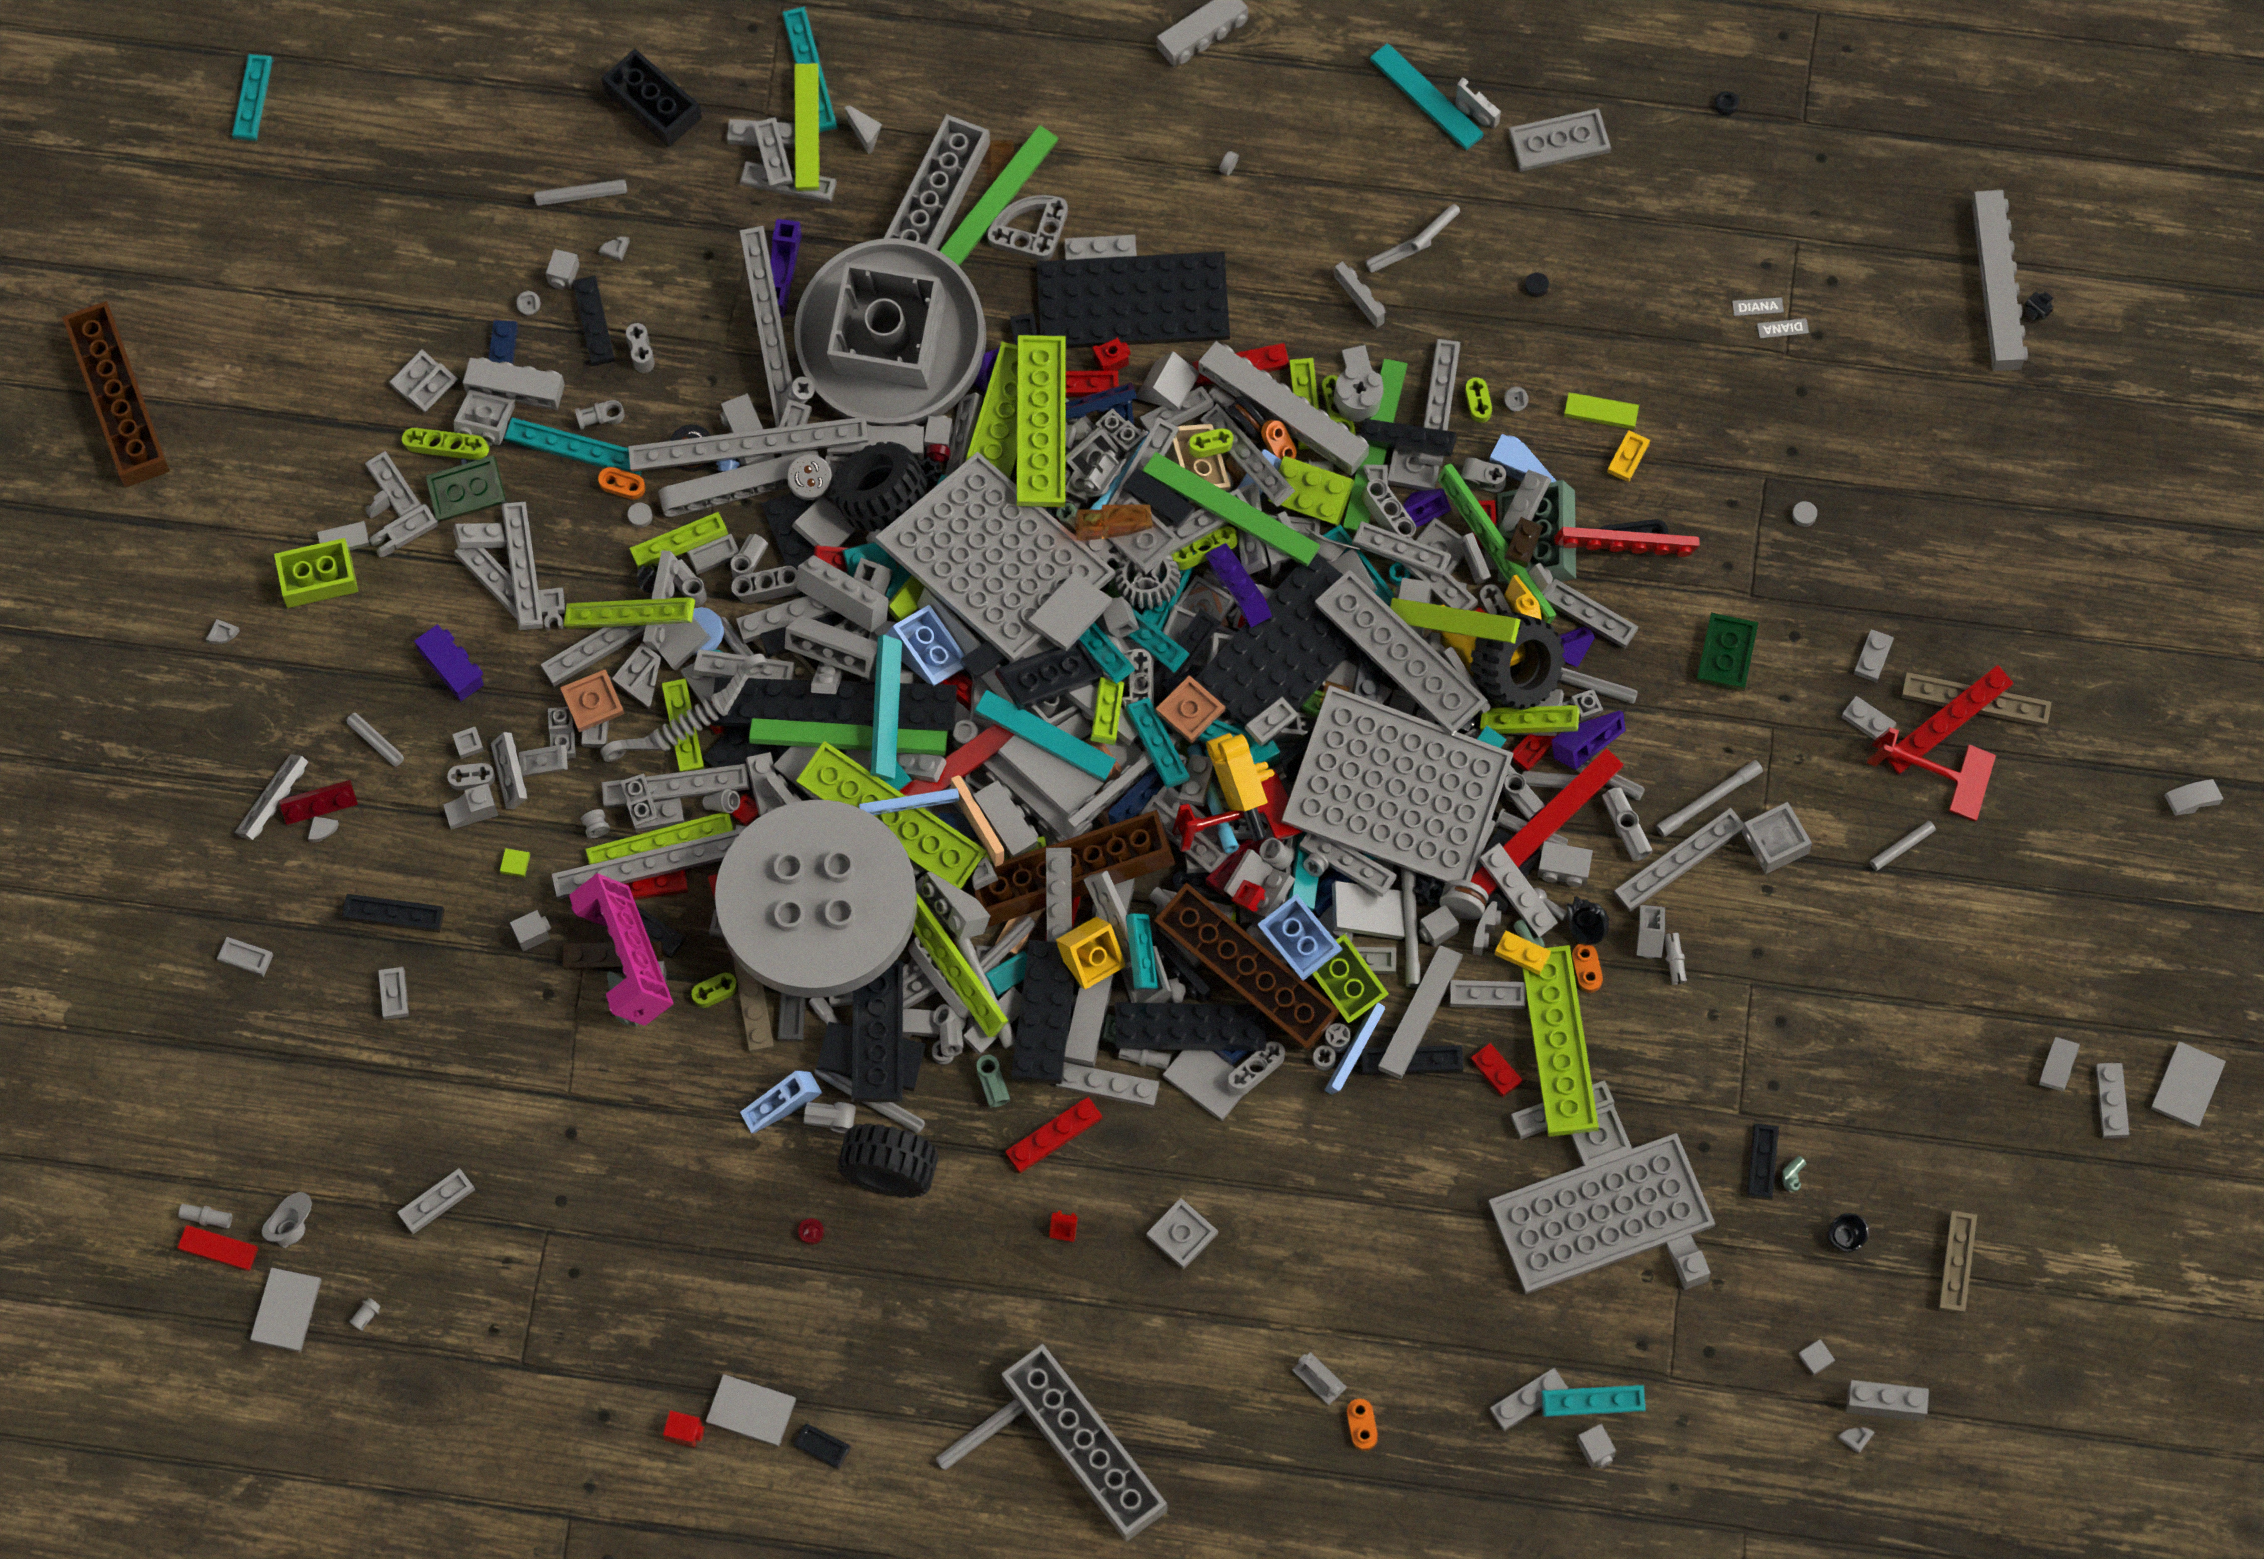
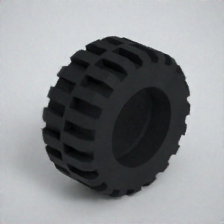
[831,441,927,532]
[1470,612,1565,710]
[837,1123,939,1198]

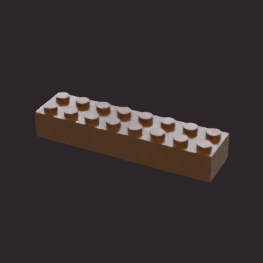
[62,301,170,488]
[971,810,1175,927]
[1154,883,1340,1051]

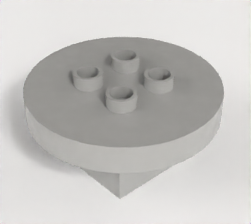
[794,238,986,426]
[715,800,917,998]

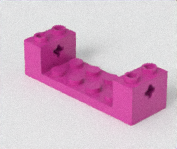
[569,873,674,1026]

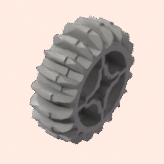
[1115,555,1181,610]

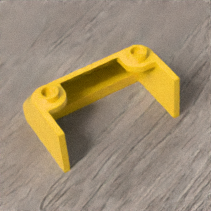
[1430,574,1542,677]

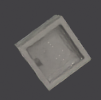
[1742,802,1812,874]

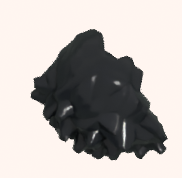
[1567,896,1610,946]

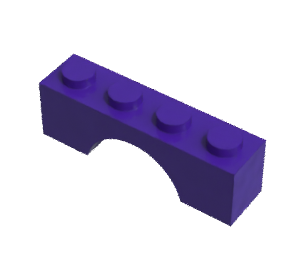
[771,219,802,318]
[1205,543,1272,628]

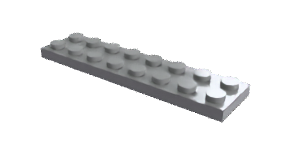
[1315,570,1488,736]

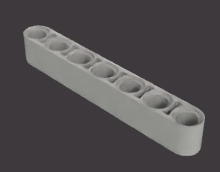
[658,450,819,517]

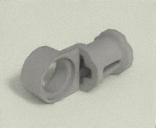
[575,400,625,430]

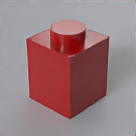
[663,1411,704,1448]

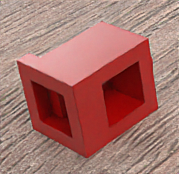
[1092,338,1131,371]

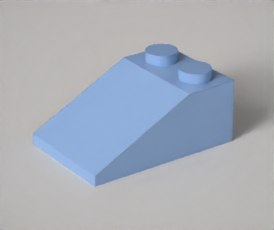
[885,605,965,686]
[1257,894,1342,980]

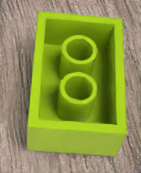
[1268,456,1355,526]
[274,538,358,608]
[1312,933,1389,1023]

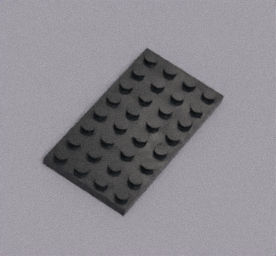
[1037,251,1230,349]
[1194,553,1357,746]

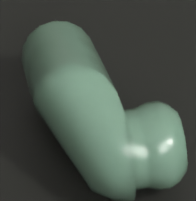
[1514,920,1545,948]
[1782,1156,1806,1192]

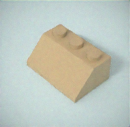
[1165,424,1230,503]

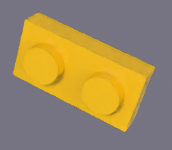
[1607,430,1650,483]
[1495,931,1551,975]

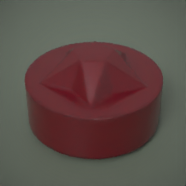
[926,444,951,462]
[798,1218,824,1245]

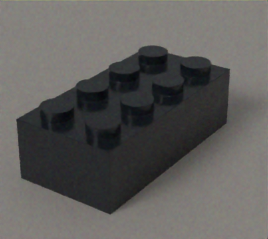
[601,48,702,148]

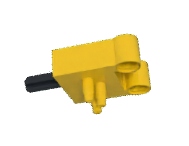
[1206,733,1274,841]

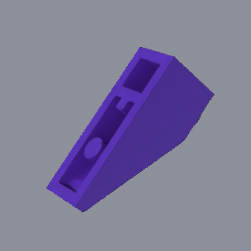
[1552,710,1626,770]

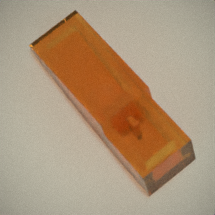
[1075,505,1153,540]

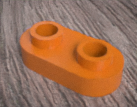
[1261,420,1296,460]
[598,467,645,500]
[1572,944,1603,993]
[1347,1399,1378,1451]

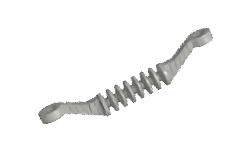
[600,654,768,762]

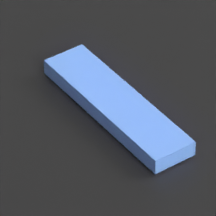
[859,788,960,815]
[1324,1003,1385,1095]

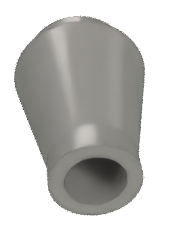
[703,789,740,813]

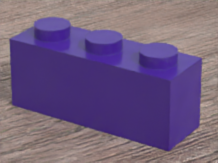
[414,624,484,702]

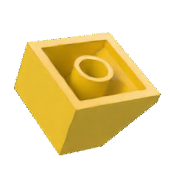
[1056,916,1126,990]

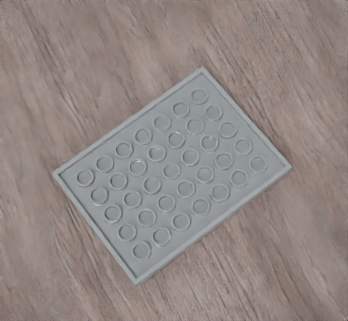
[875,452,1116,663]
[1281,685,1514,883]

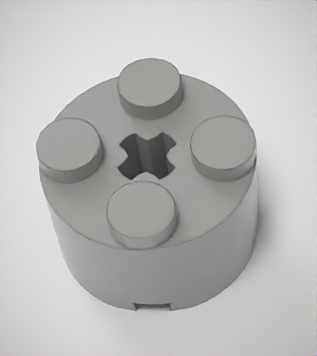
[1333,365,1384,422]

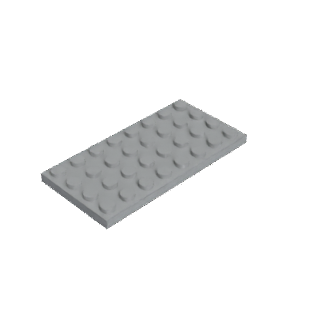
[1488,1133,1715,1295]

